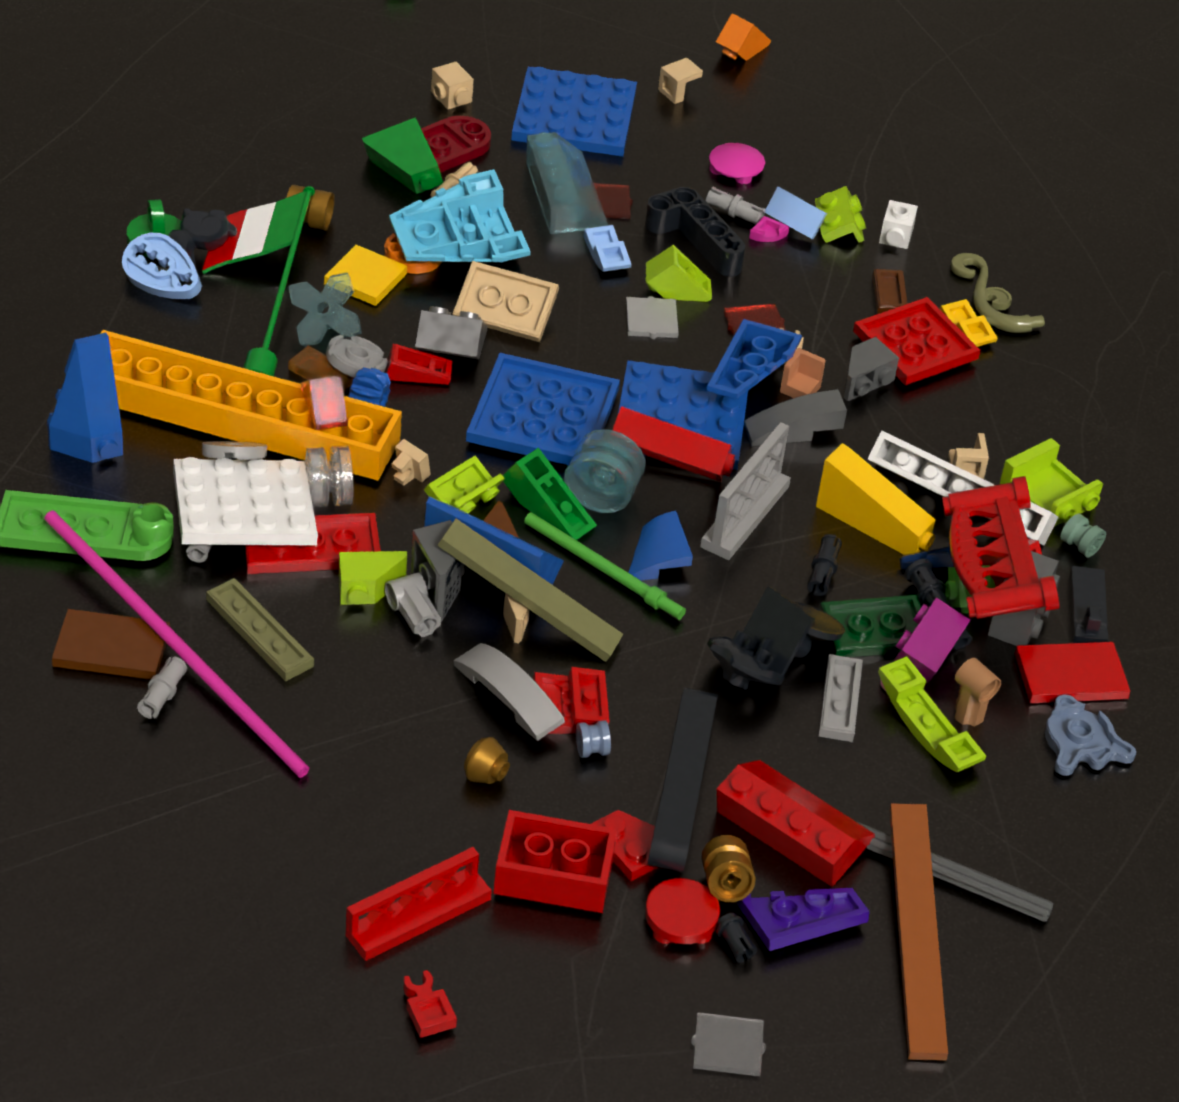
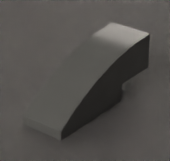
[744,389,847,446]

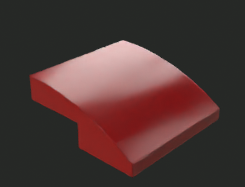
[533,667,610,734]

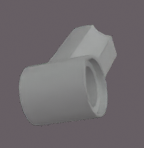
[385,572,441,637]

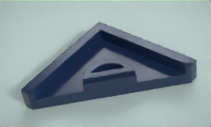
[899,546,981,569]

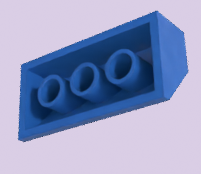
[424,496,564,585]

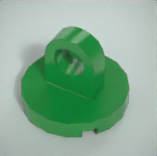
[127,199,181,257]

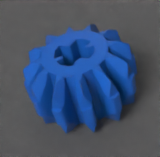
[349,367,391,407]

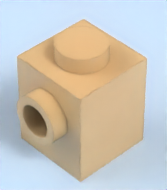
[431,61,474,109]

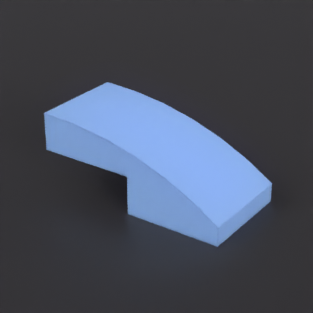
[765,187,827,239]
[583,225,632,272]

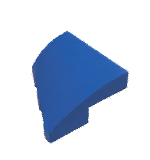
[628,511,693,580]

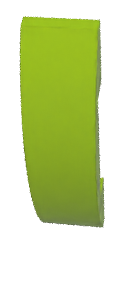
[878,656,986,772]

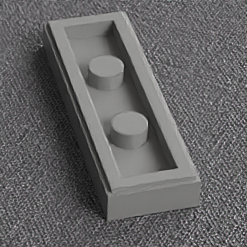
[818,654,863,742]

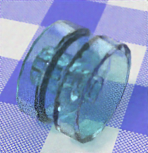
[564,429,646,513]

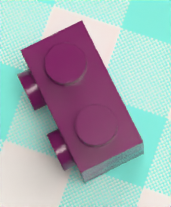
[894,597,970,683]

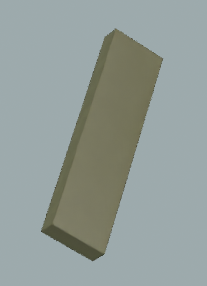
[206,578,314,682]

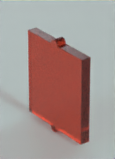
[576,182,633,219]
[724,304,786,337]

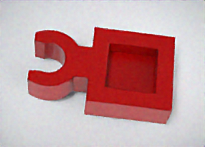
[403,970,457,1038]

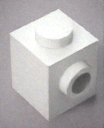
[879,200,918,249]

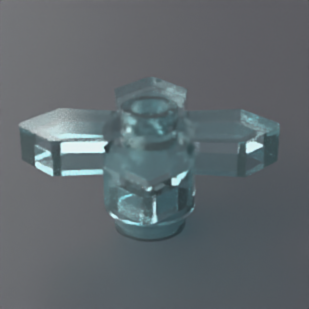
[289,273,362,347]

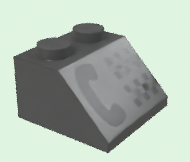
[410,520,465,621]

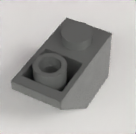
[844,337,899,401]

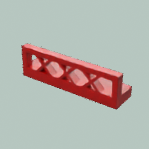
[345,847,492,961]

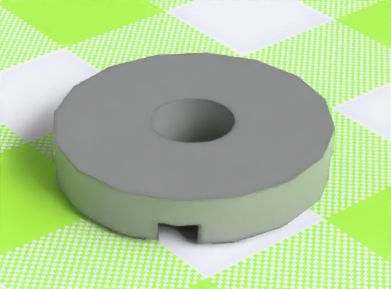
[325,335,388,378]
[202,441,267,460]

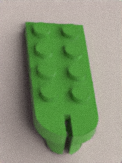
[0,490,174,561]

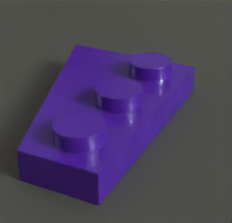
[737,888,869,951]

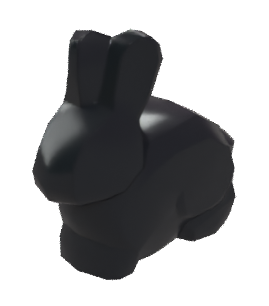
[169,208,237,266]

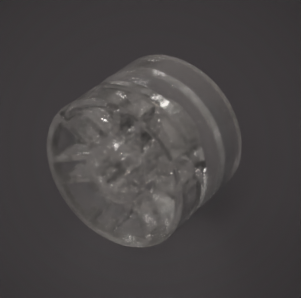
[305,445,353,507]

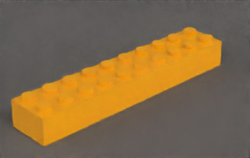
[100,330,402,480]

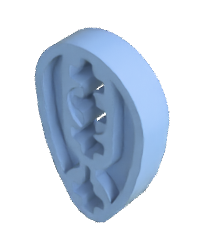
[122,233,202,299]

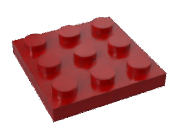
[853,297,980,385]

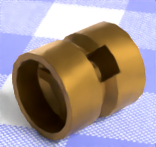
[286,185,334,230]
[702,835,756,902]

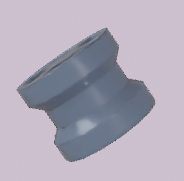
[576,720,611,758]

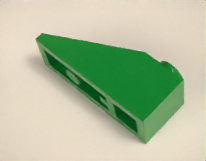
[503,447,597,540]

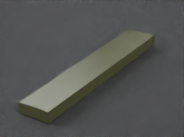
[437,518,623,662]

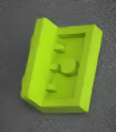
[815,186,866,243]
[424,455,505,514]

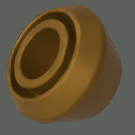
[464,737,510,784]

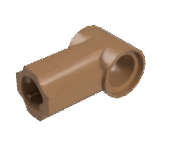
[955,658,1001,727]

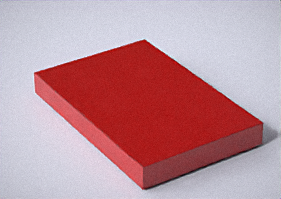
[1014,642,1131,703]

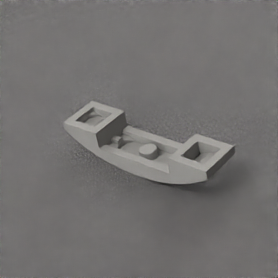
[453,643,565,741]

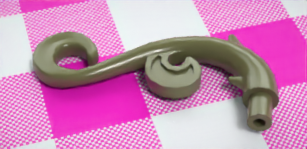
[950,253,1045,333]

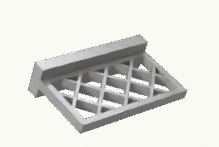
[700,422,791,560]

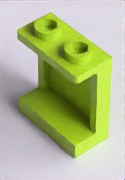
[1000,438,1103,527]

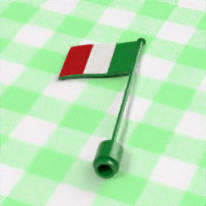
[202,186,315,376]

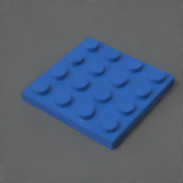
[511,66,637,156]
[466,353,620,470]
[612,360,748,470]

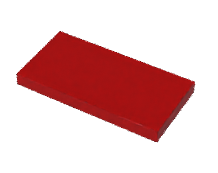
[245,513,381,574]

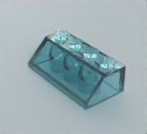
[526,132,608,234]

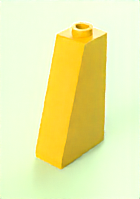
[816,443,936,555]

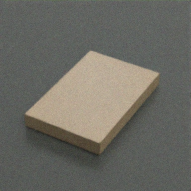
[453,261,559,342]

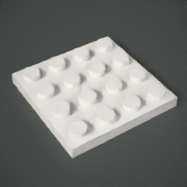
[173,457,318,546]

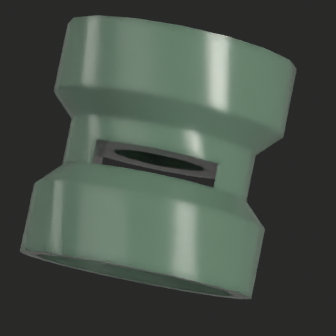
[1060,513,1106,558]

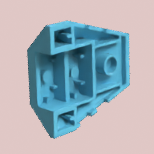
[389,169,530,262]

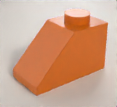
[716,13,771,61]

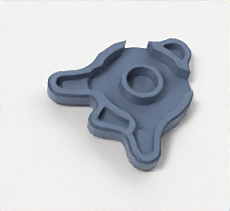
[1045,695,1137,776]

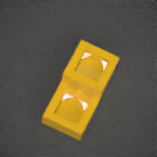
[940,299,998,347]

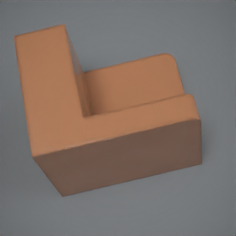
[780,348,826,398]

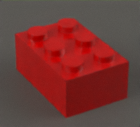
[493,810,618,913]

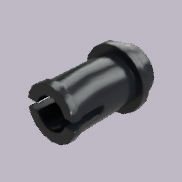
[716,913,757,963]

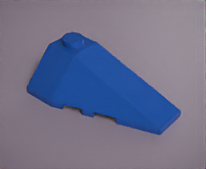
[707,319,802,399]

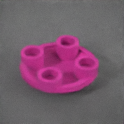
[709,143,765,184]

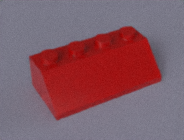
[717,760,875,887]

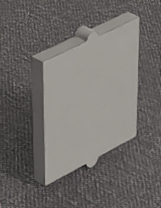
[626,296,678,339]

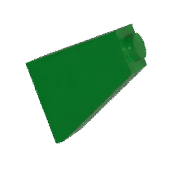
[362,117,443,194]

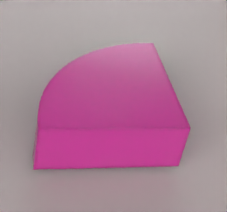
[749,216,789,242]

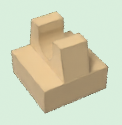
[392,439,431,486]

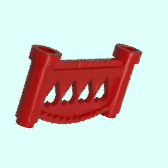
[942,476,1059,619]

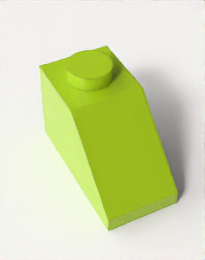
[645,245,712,302]
[339,551,407,605]

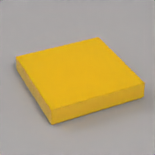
[324,245,407,306]

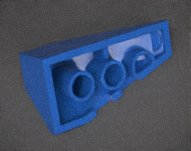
[47,333,123,463]

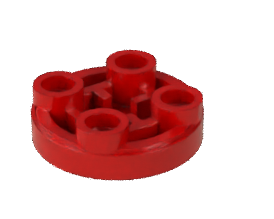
[645,878,720,944]

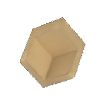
[658,58,703,104]
[948,433,989,479]

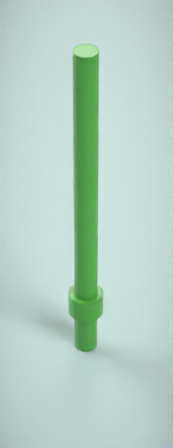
[524,512,686,620]

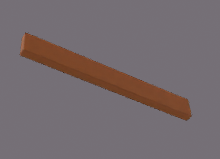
[889,803,948,1061]

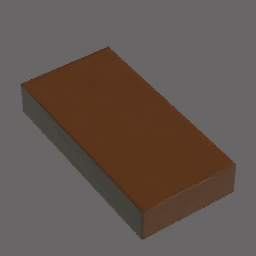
[872,269,908,314]

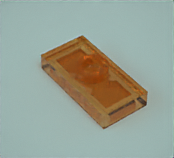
[288,345,354,394]

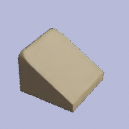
[503,593,530,643]

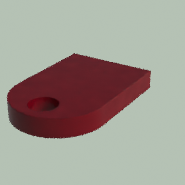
[421,116,491,173]

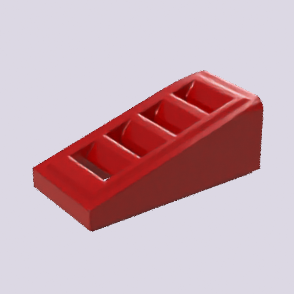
[385,343,452,385]

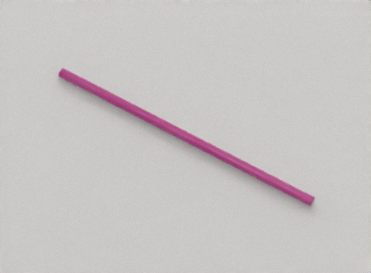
[44,510,310,778]

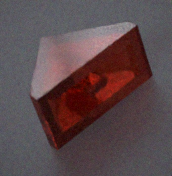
[301,375,348,430]

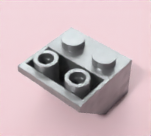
[415,306,488,359]

